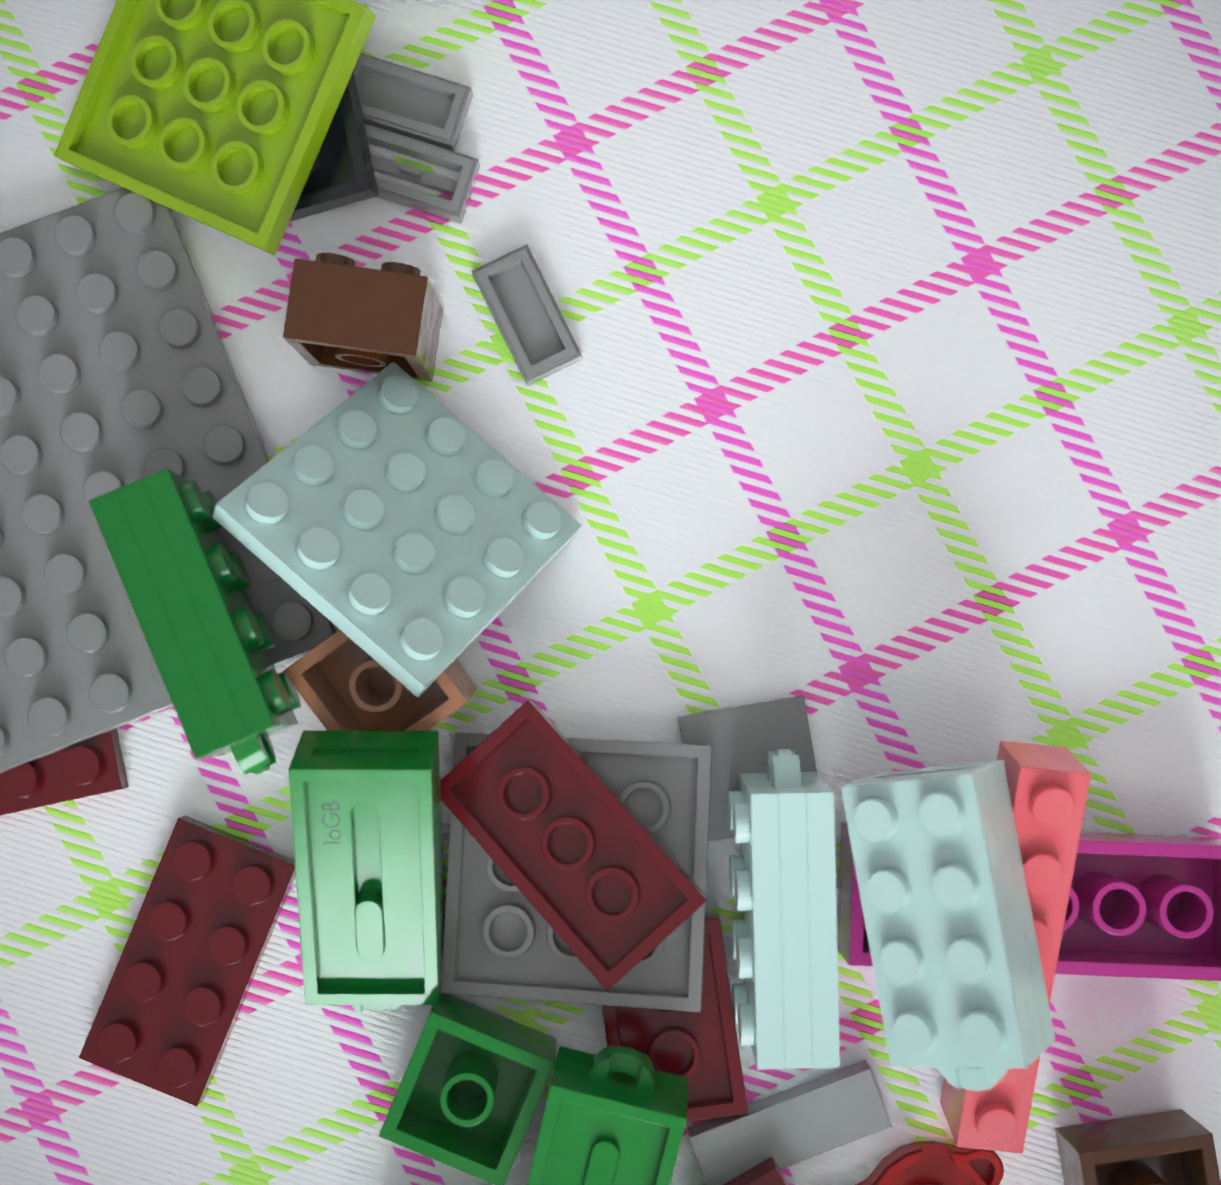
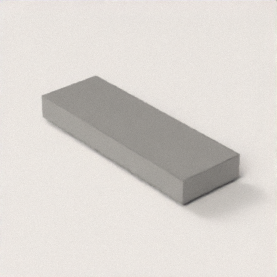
[687,1059,892,1185]

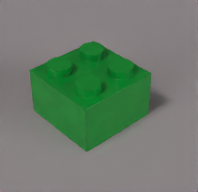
[379,991,557,1185]

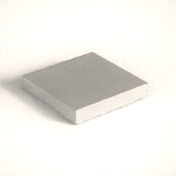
[678,695,817,842]

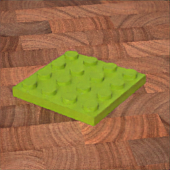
[54,0,376,256]

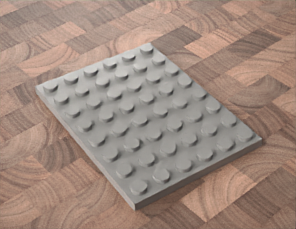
[0,188,336,773]

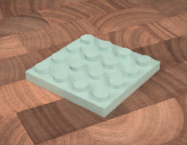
[213,362,582,698]

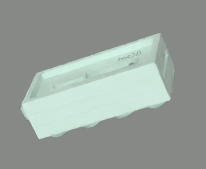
[728,749,840,1070]
[841,760,1056,1091]

